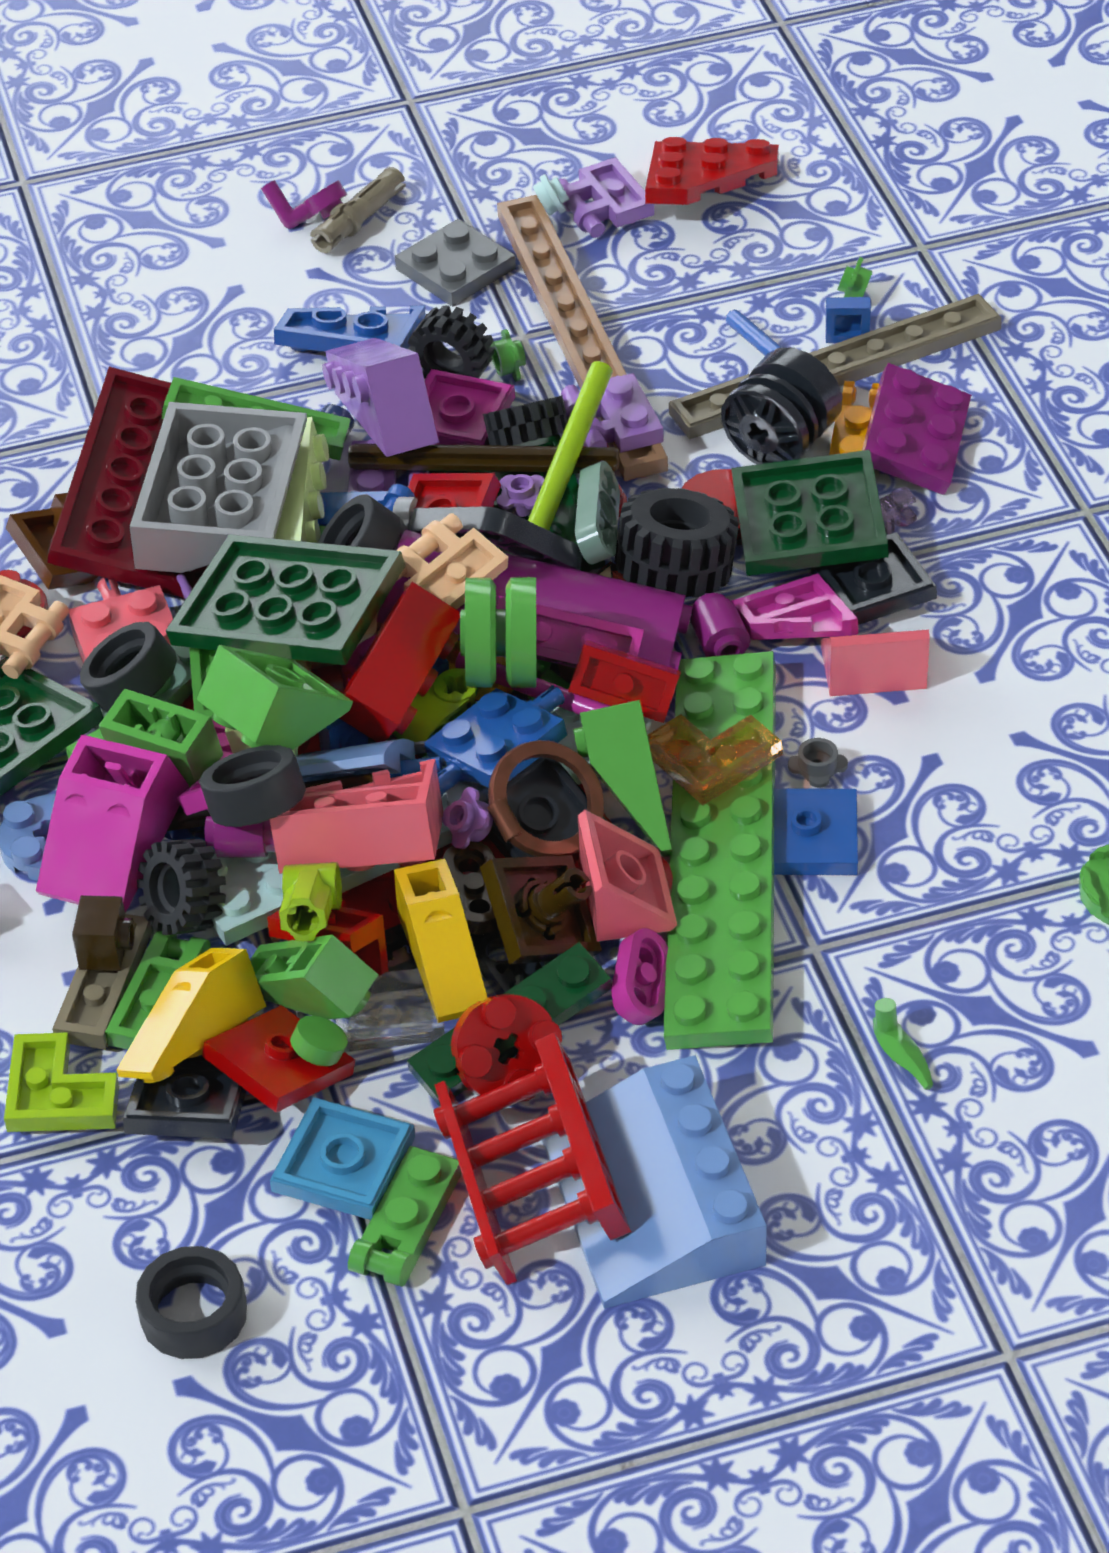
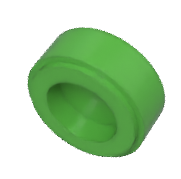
[290,1016,348,1066]

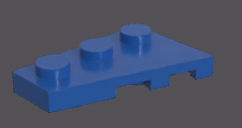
[274,305,426,352]

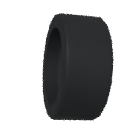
[318,494,401,550]
[80,622,177,712]
[199,745,306,827]
[135,1246,247,1359]

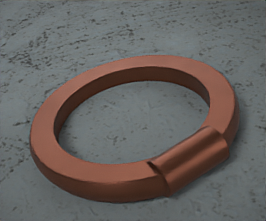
[487,740,604,857]

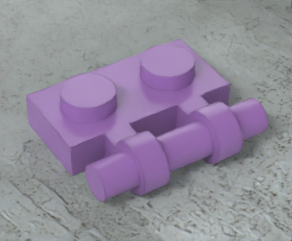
[559,157,654,238]
[561,373,664,453]

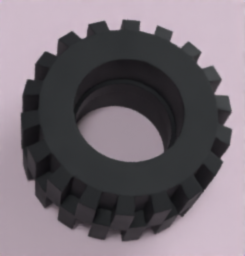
[614,488,739,598]

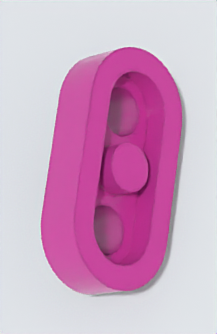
[611,928,668,1025]

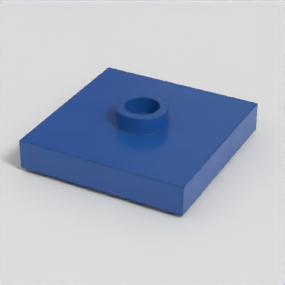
[774,788,858,875]

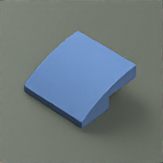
[296,739,415,782]

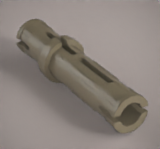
[310,167,406,253]

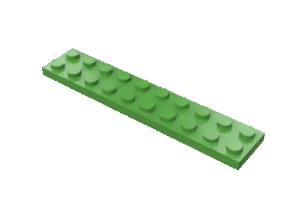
[664,651,776,1050]

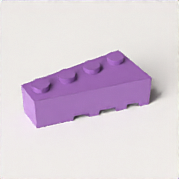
[322,338,439,457]

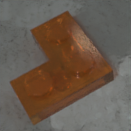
[648,714,783,806]

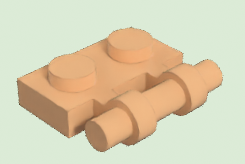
[396,513,508,610]
[0,575,69,679]

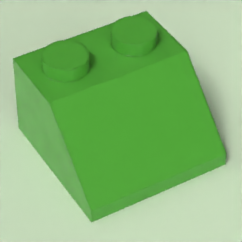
[196,645,353,750]

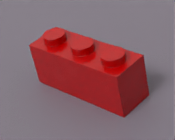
[340,581,461,742]

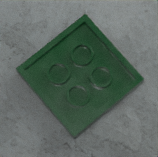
[731,450,889,576]

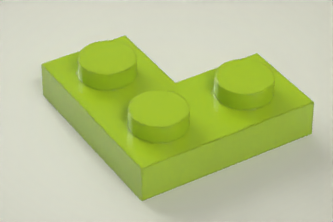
[4,1032,119,1132]

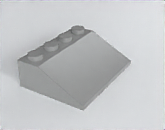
[130,402,307,573]

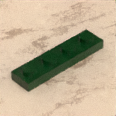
[407,942,612,1107]

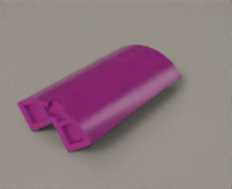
[377,530,693,670]

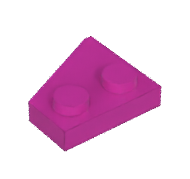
[732,574,858,640]

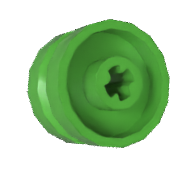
[460,577,536,688]

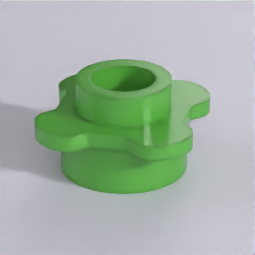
[837,257,873,297]
[491,329,526,382]

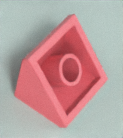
[820,629,930,696]
[578,810,677,942]

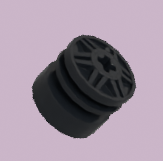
[721,347,842,464]

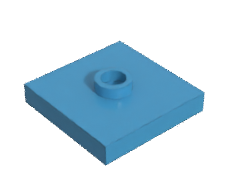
[270,1097,416,1220]

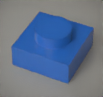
[825,297,871,343]

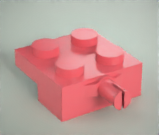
[69,578,173,664]

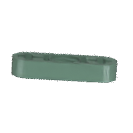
[575,461,620,565]

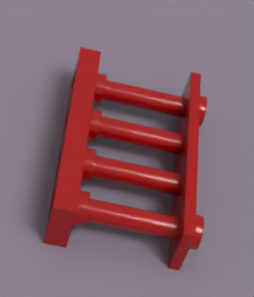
[433,1032,631,1285]

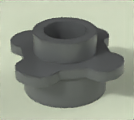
[788,738,848,788]

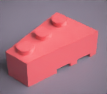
[269,759,444,874]

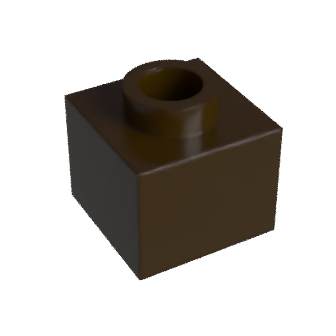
[72,895,135,971]

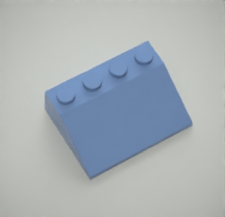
[542,1055,767,1309]

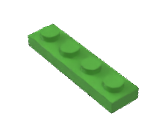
[162,377,351,461]

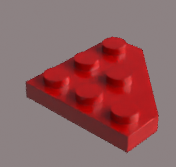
[645,137,779,205]

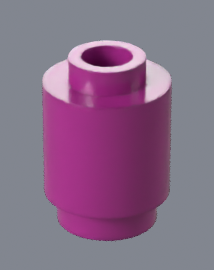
[690,593,750,657]
[205,816,275,858]

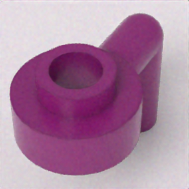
[261,180,348,229]

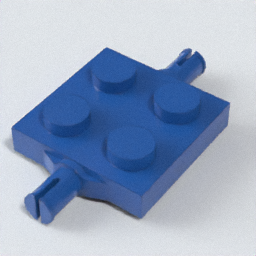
[424,685,568,797]

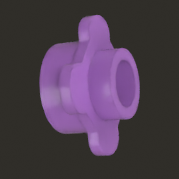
[496,474,544,517]
[442,787,493,849]

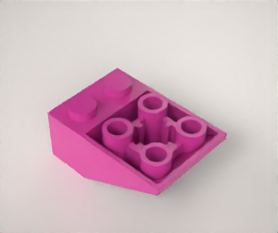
[36,735,189,913]

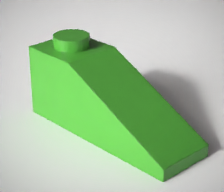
[573,700,672,857]
[250,935,378,1019]

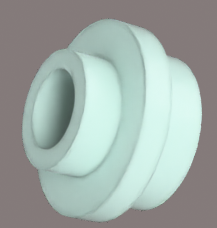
[533,174,569,216]

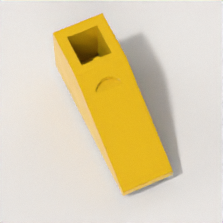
[394,858,488,1023]
[116,948,266,1083]

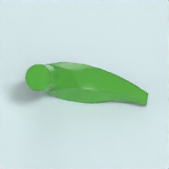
[873,998,933,1090]

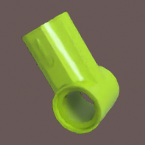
[279,862,342,942]

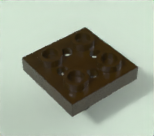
[480,855,602,964]

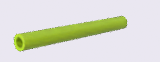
[528,361,613,531]

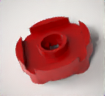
[451,994,562,1102]

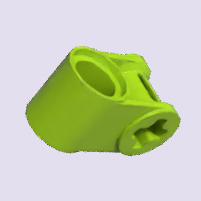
[392,668,479,757]

